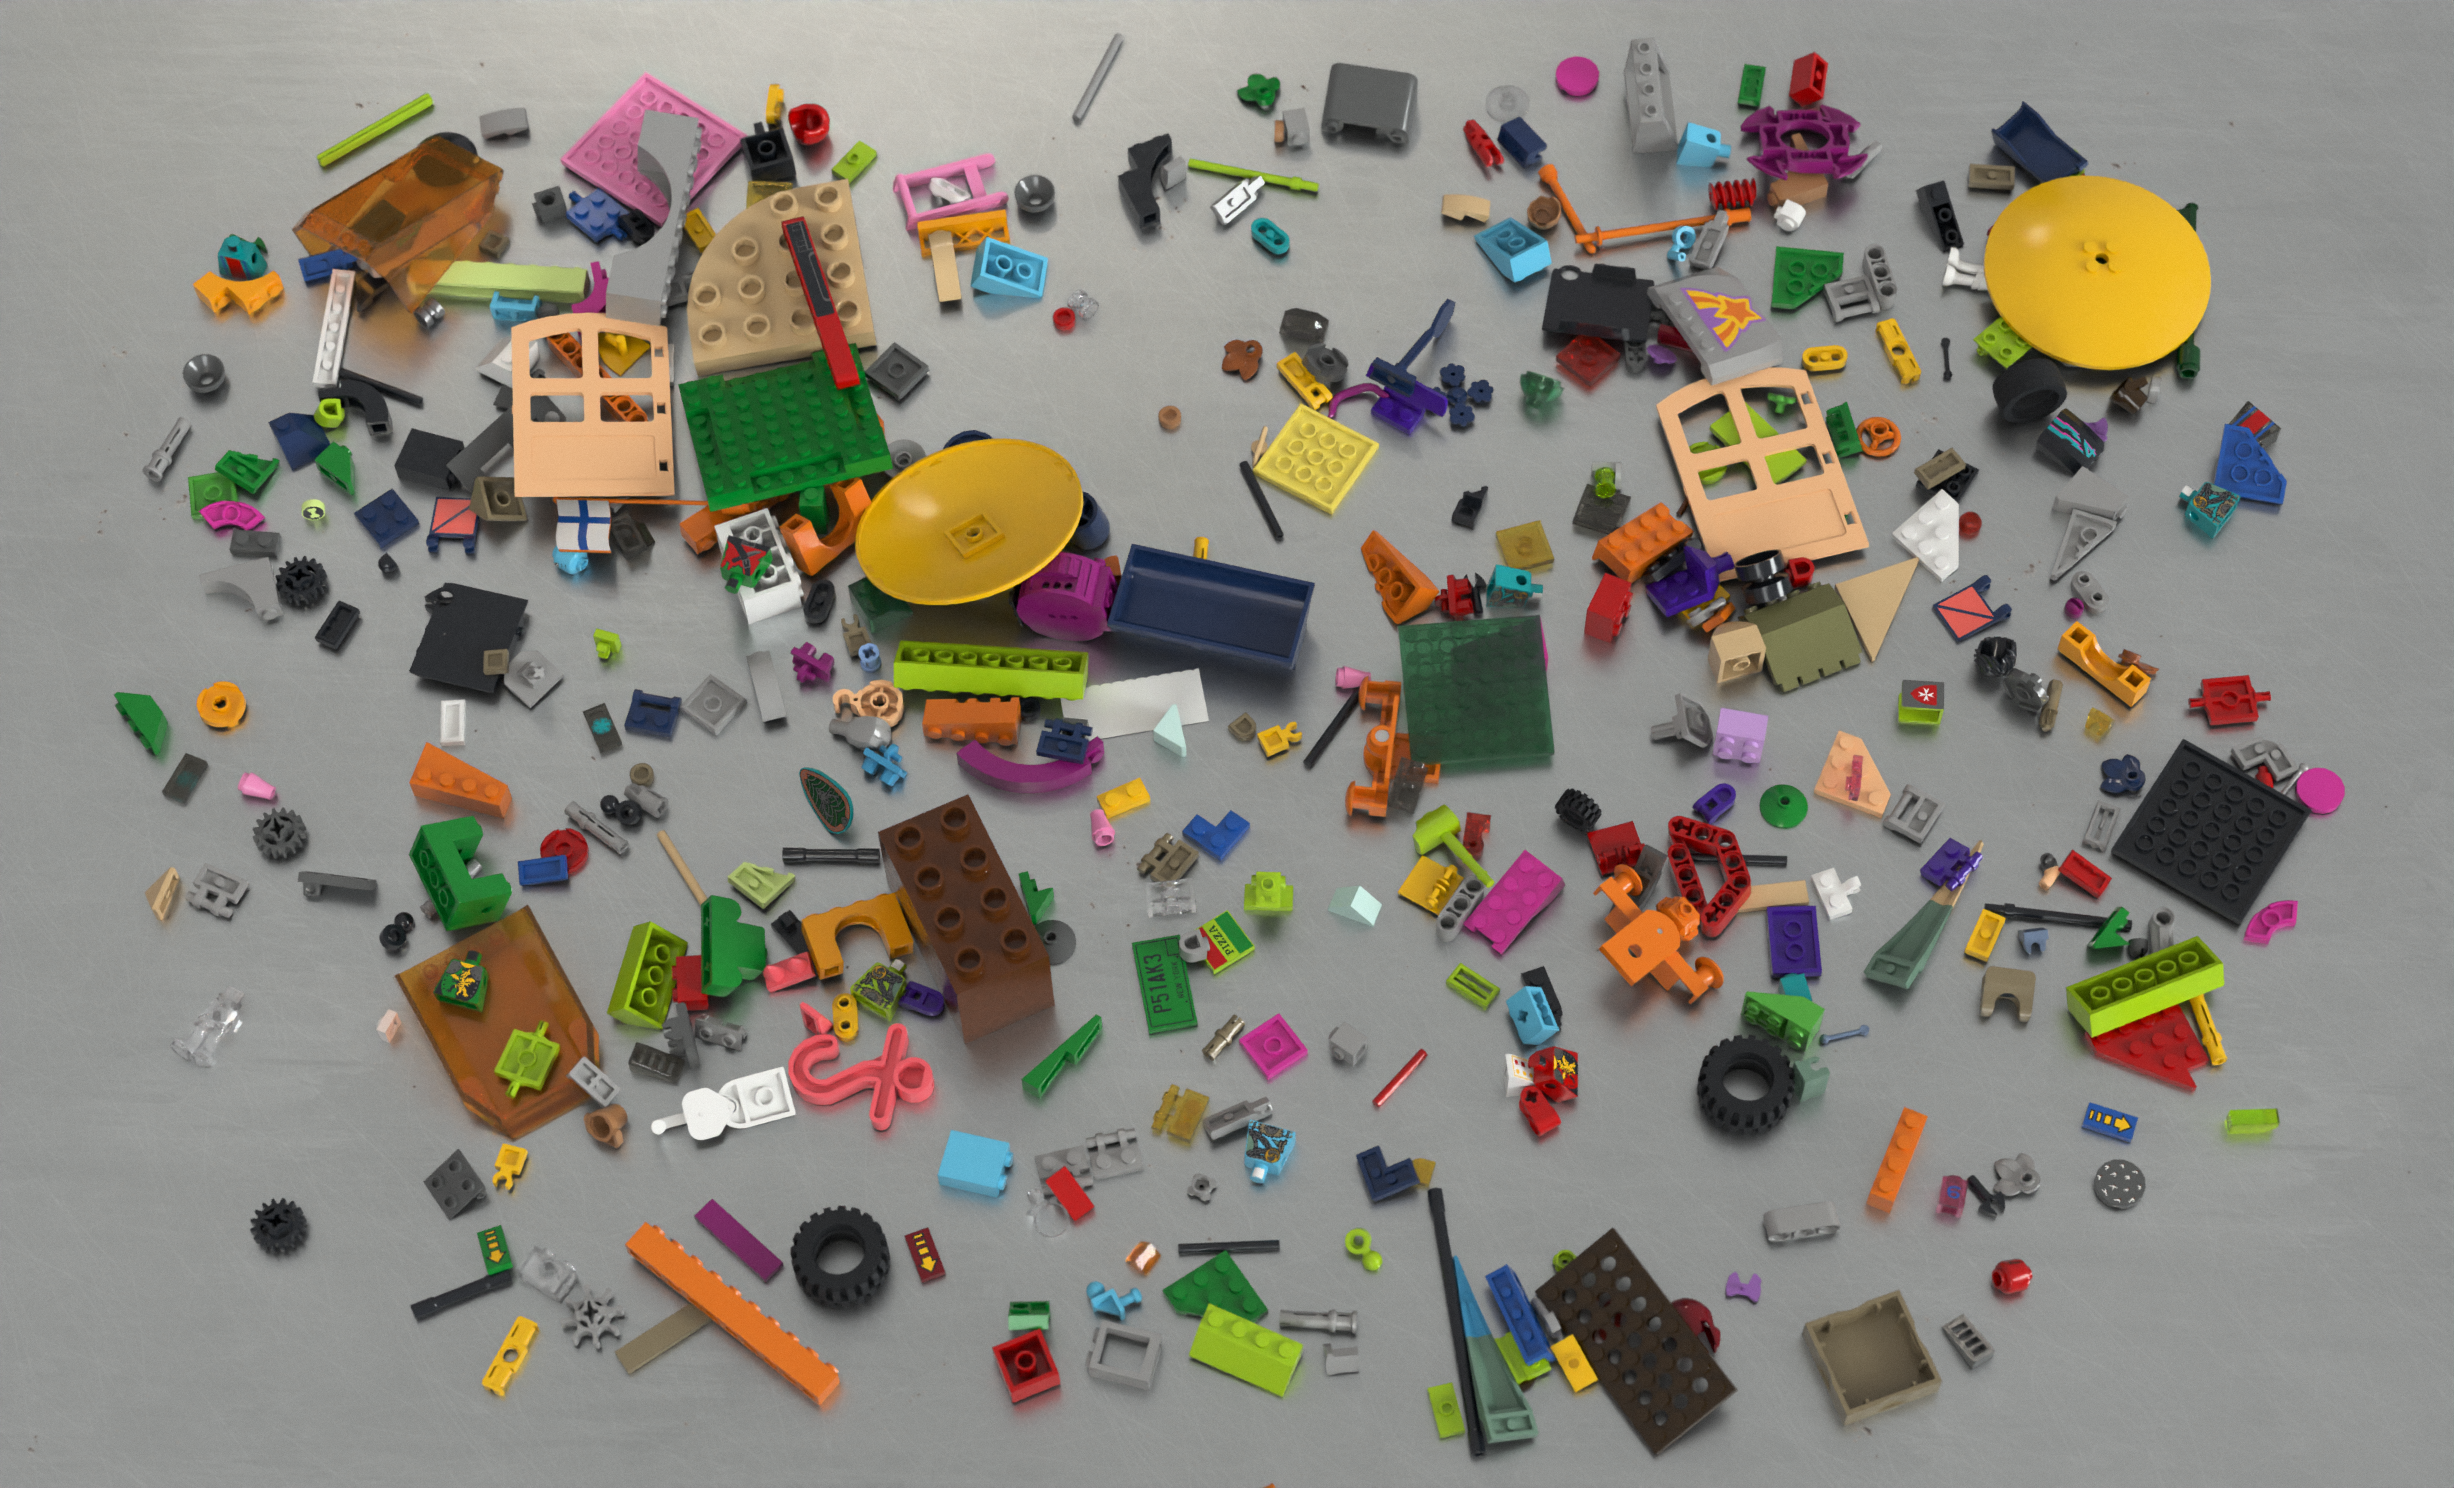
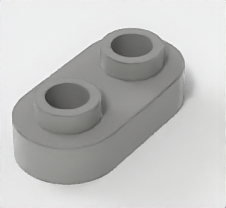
[2070,571,2109,614]

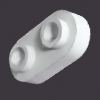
[929,177,970,205]

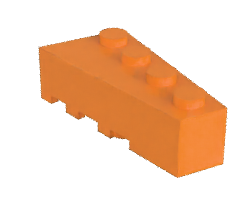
[922,697,1022,746]

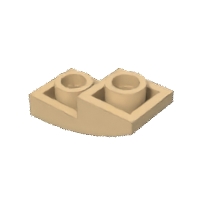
[1441,194,1490,222]

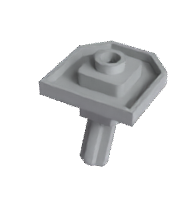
[504,651,564,708]
[1651,693,1714,748]

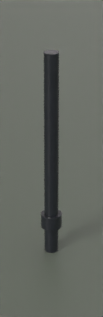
[1984,903,2132,930]

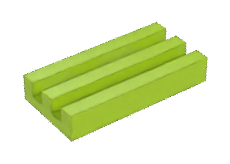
[1446,963,1500,1010]

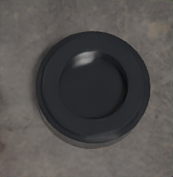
[1020,697,1041,722]

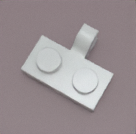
[1811,868,1861,921]

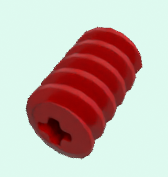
[1708,178,1757,211]

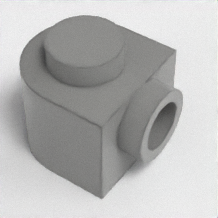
[1179,929,1210,963]

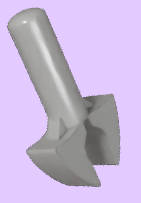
[1531,1297,1562,1339]

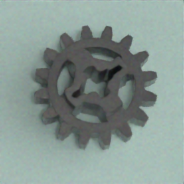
[253,807,306,859]

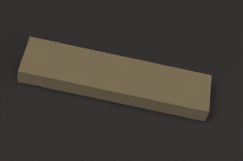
[615,1303,713,1374]

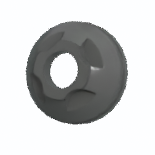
[1014,175,1055,212]
[183,354,225,393]

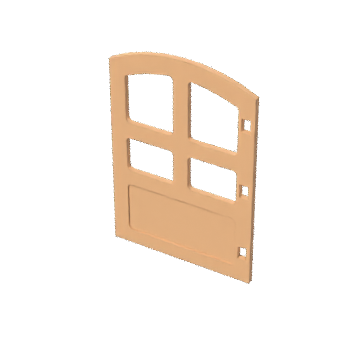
[511,313,675,497]
[1656,367,1869,582]

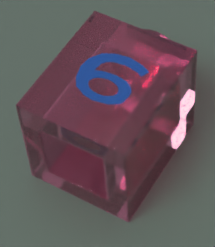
[1935,1175,1968,1218]

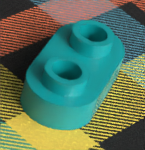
[1251,218,1290,254]

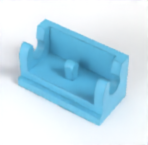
[490,291,542,322]

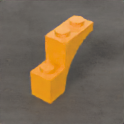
[193,270,284,314]

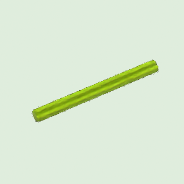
[316,93,434,167]

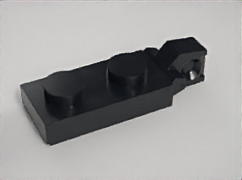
[1521,966,1563,1032]

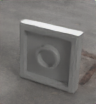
[679,674,747,736]

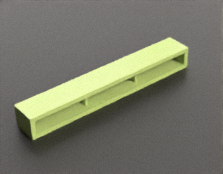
[405,258,590,303]

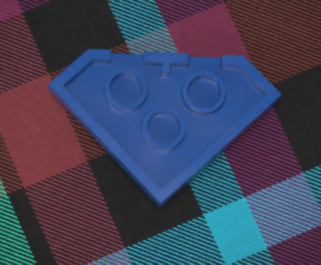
[2213,424,2287,505]

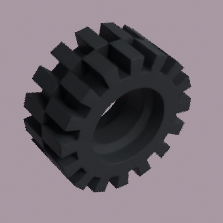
[1555,788,1602,832]

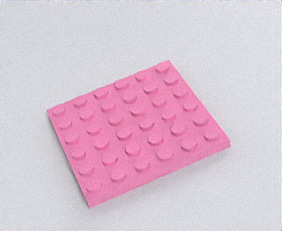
[560,72,747,228]

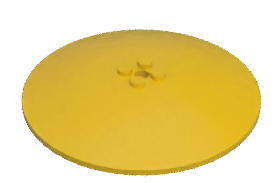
[1984,175,2211,370]
[855,438,1083,605]

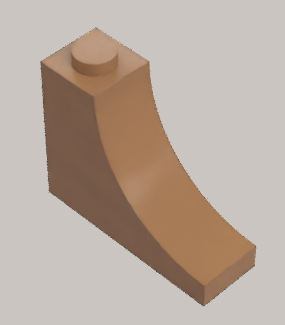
[1767,133,1829,210]

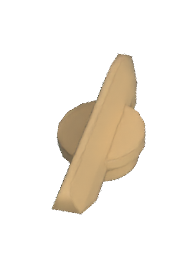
[1251,426,1268,467]

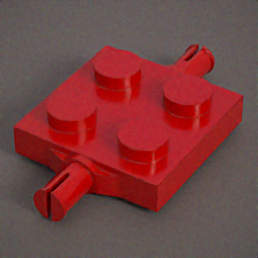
[2188,675,2271,725]

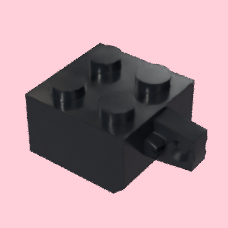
[740,122,796,186]

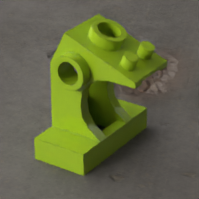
[1244,871,1293,911]

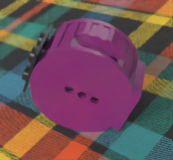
[1008,552,1118,641]

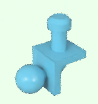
[1086,1281,1142,1321]

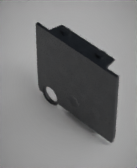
[1542,264,1655,343]
[409,583,528,693]

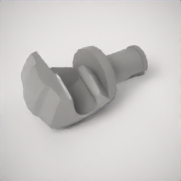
[829,716,891,752]

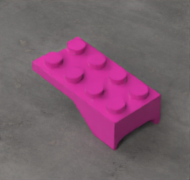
[1463,850,1565,955]

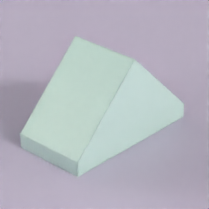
[1153,704,1186,757]
[1328,886,1382,927]

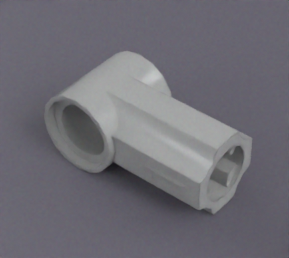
[2148,907,2175,954]

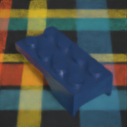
[1991,101,2088,183]

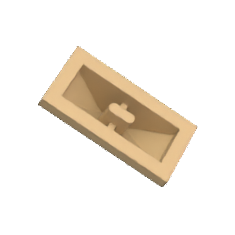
[144,867,180,921]

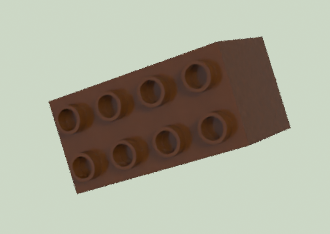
[878,794,1055,1044]

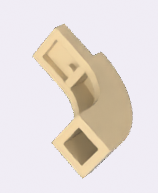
[928,230,962,302]

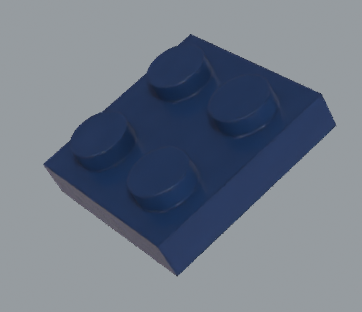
[354,489,419,549]

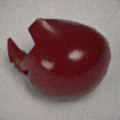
[1671,1298,1721,1353]

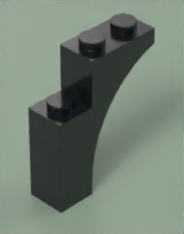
[1118,133,1172,229]

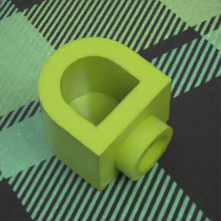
[314,399,345,428]

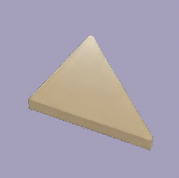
[1834,557,1919,662]

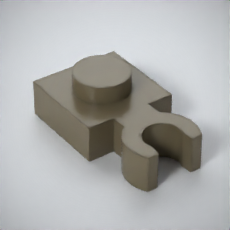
[841,614,871,657]

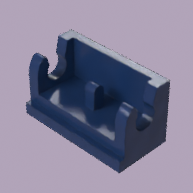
[1497,116,1547,169]

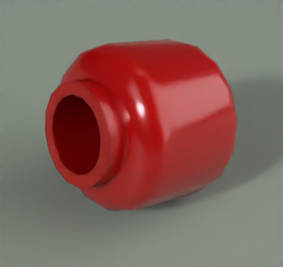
[1992,1258,2032,1294]

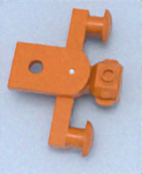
[1593,864,1724,1005]

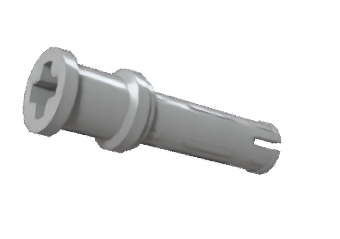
[143,417,192,481]
[1280,1309,1358,1334]

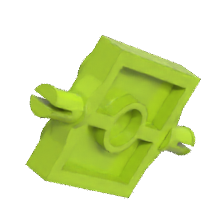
[494,1020,561,1099]

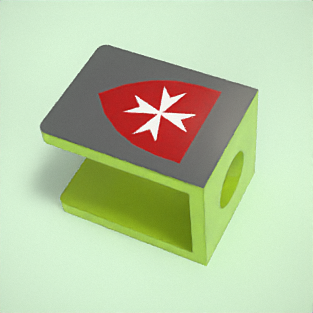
[1898,680,1944,724]

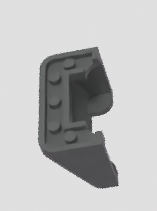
[1321,63,1418,143]

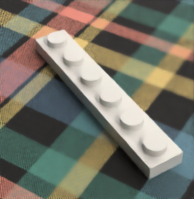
[312,269,356,389]

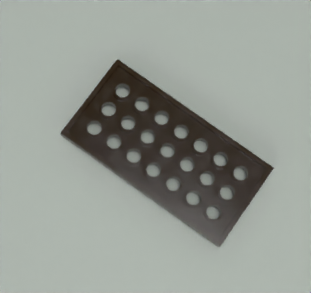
[1534,1228,1738,1455]

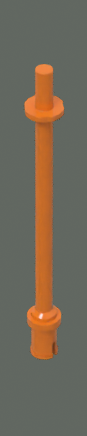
[1575,207,1751,246]

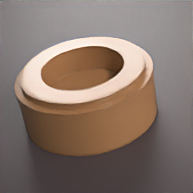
[1274,120,1284,142]
[1158,406,1181,429]

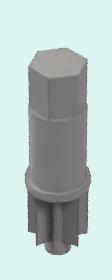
[1843,140,1883,179]

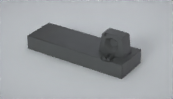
[298,871,376,897]

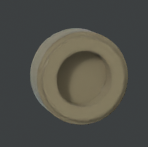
[630,763,654,787]

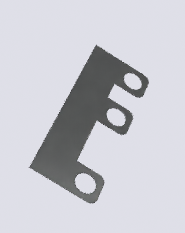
[446,396,566,494]

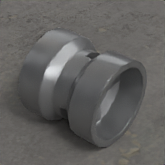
[413,297,445,329]

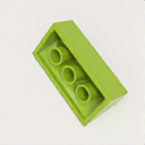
[607,921,688,1030]
[1189,1303,1303,1398]

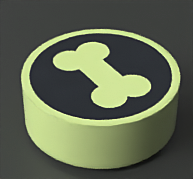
[301,499,325,520]

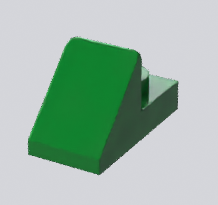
[1018,871,1054,925]
[2087,907,2130,949]

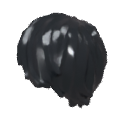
[1974,636,2017,678]

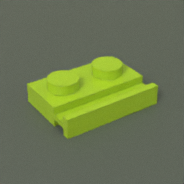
[1495,1331,1551,1385]

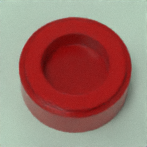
[1053,307,1075,331]

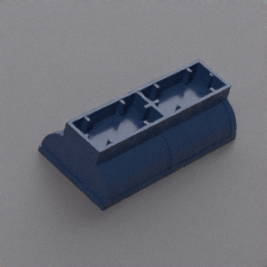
[1107,544,1315,670]

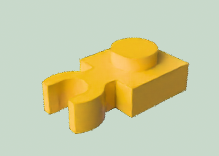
[1257,722,1302,757]
[492,1143,528,1190]

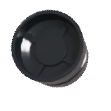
[1734,549,1793,605]

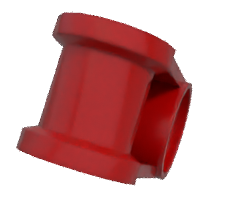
[1519,1086,1561,1137]

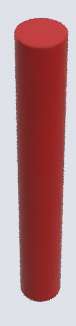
[1372,1049,1428,1108]

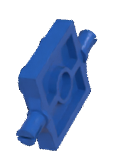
[566,188,629,242]

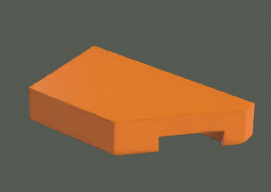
[1702,602,1736,633]

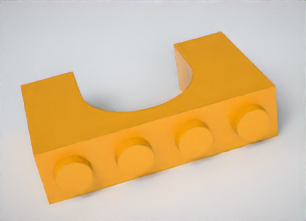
[801,892,914,980]

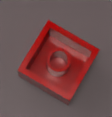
[1584,573,1633,643]
[992,1328,1060,1403]

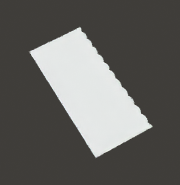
[1060,668,1209,741]

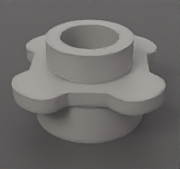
[1187,1173,1216,1201]

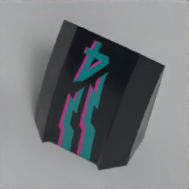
[2036,408,2104,475]

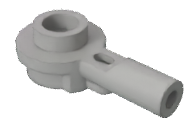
[1687,597,1726,628]

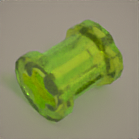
[1594,467,1616,498]

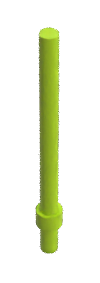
[1188,158,1319,192]

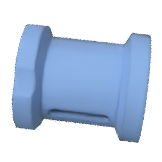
[858,643,882,673]

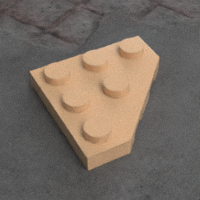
[1814,730,1891,818]

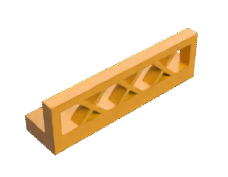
[917,209,1010,257]

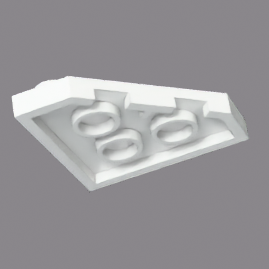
[1892,489,1959,583]

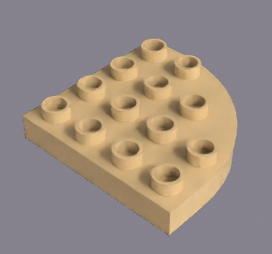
[687,179,877,376]

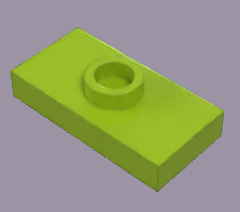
[831,140,877,184]
[1427,1382,1465,1439]

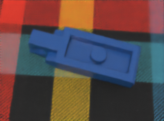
[298,247,363,281]

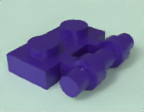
[1920,838,1983,891]

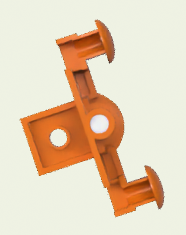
[1345,676,1443,817]

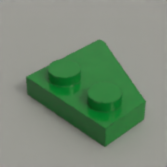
[215,450,280,494]

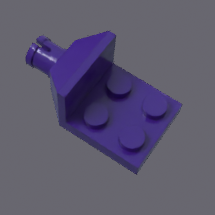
[1645,546,1734,617]

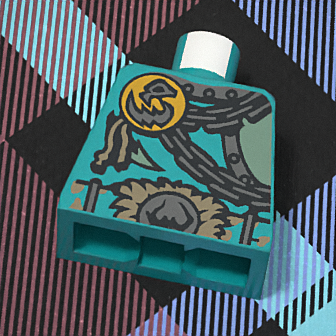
[2179,482,2241,538]
[1486,565,1543,608]

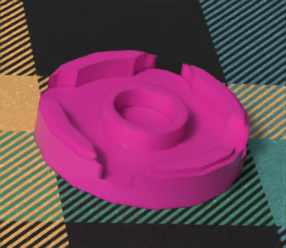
[1555,56,1599,96]
[2295,768,2345,814]

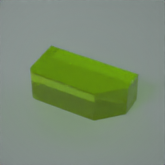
[2226,1108,2280,1134]

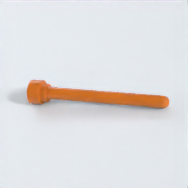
[1538,164,1596,254]

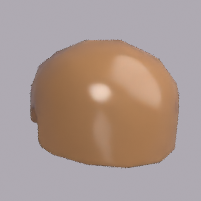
[1527,196,1561,230]

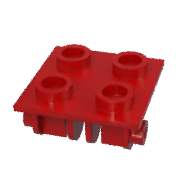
[1587,821,1645,875]

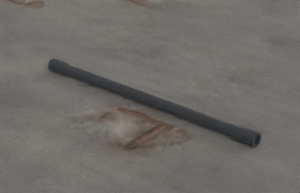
[1427,1188,1486,1457]

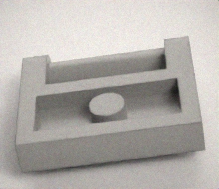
[1823,275,1880,322]
[1883,784,1945,844]

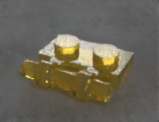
[1151,1084,1210,1144]

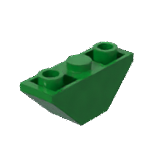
[114,692,168,755]

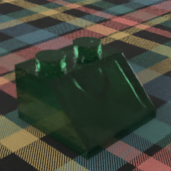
[848,577,913,635]

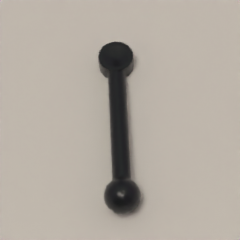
[1941,338,1952,379]

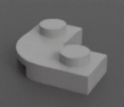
[2231,737,2298,782]

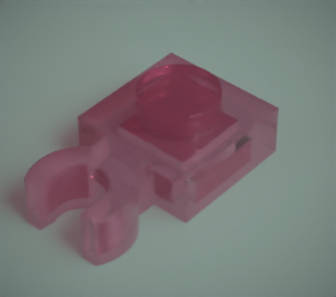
[1844,755,1863,801]

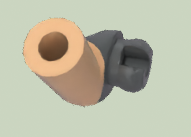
[2039,853,2060,890]

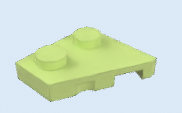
[728,862,795,909]

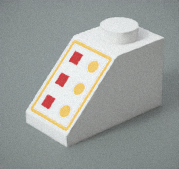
[1503,1054,1536,1097]

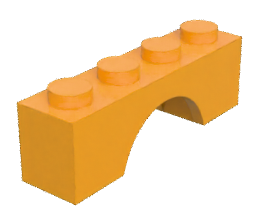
[2057,621,2151,707]

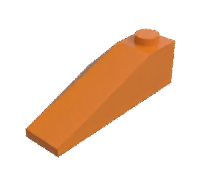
[1361,530,1439,624]

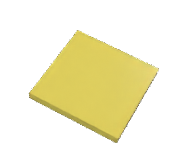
[1253,403,1379,515]

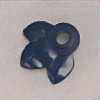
[2100,754,2146,793]

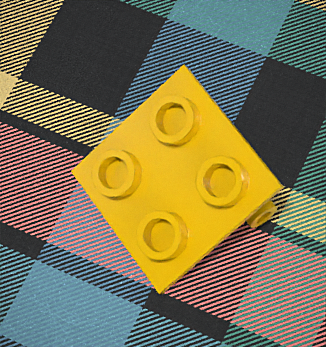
[1398,855,1464,915]

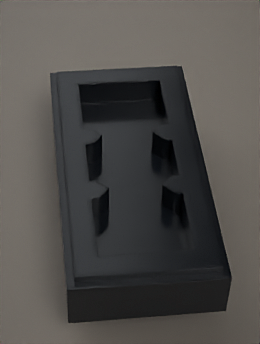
[315,601,360,650]

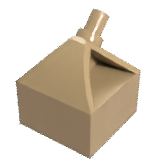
[1707,621,1766,683]

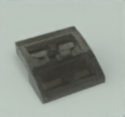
[1572,484,1631,535]

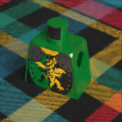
[433,950,489,1012]

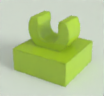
[593,628,622,659]

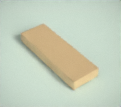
[1737,880,1809,913]

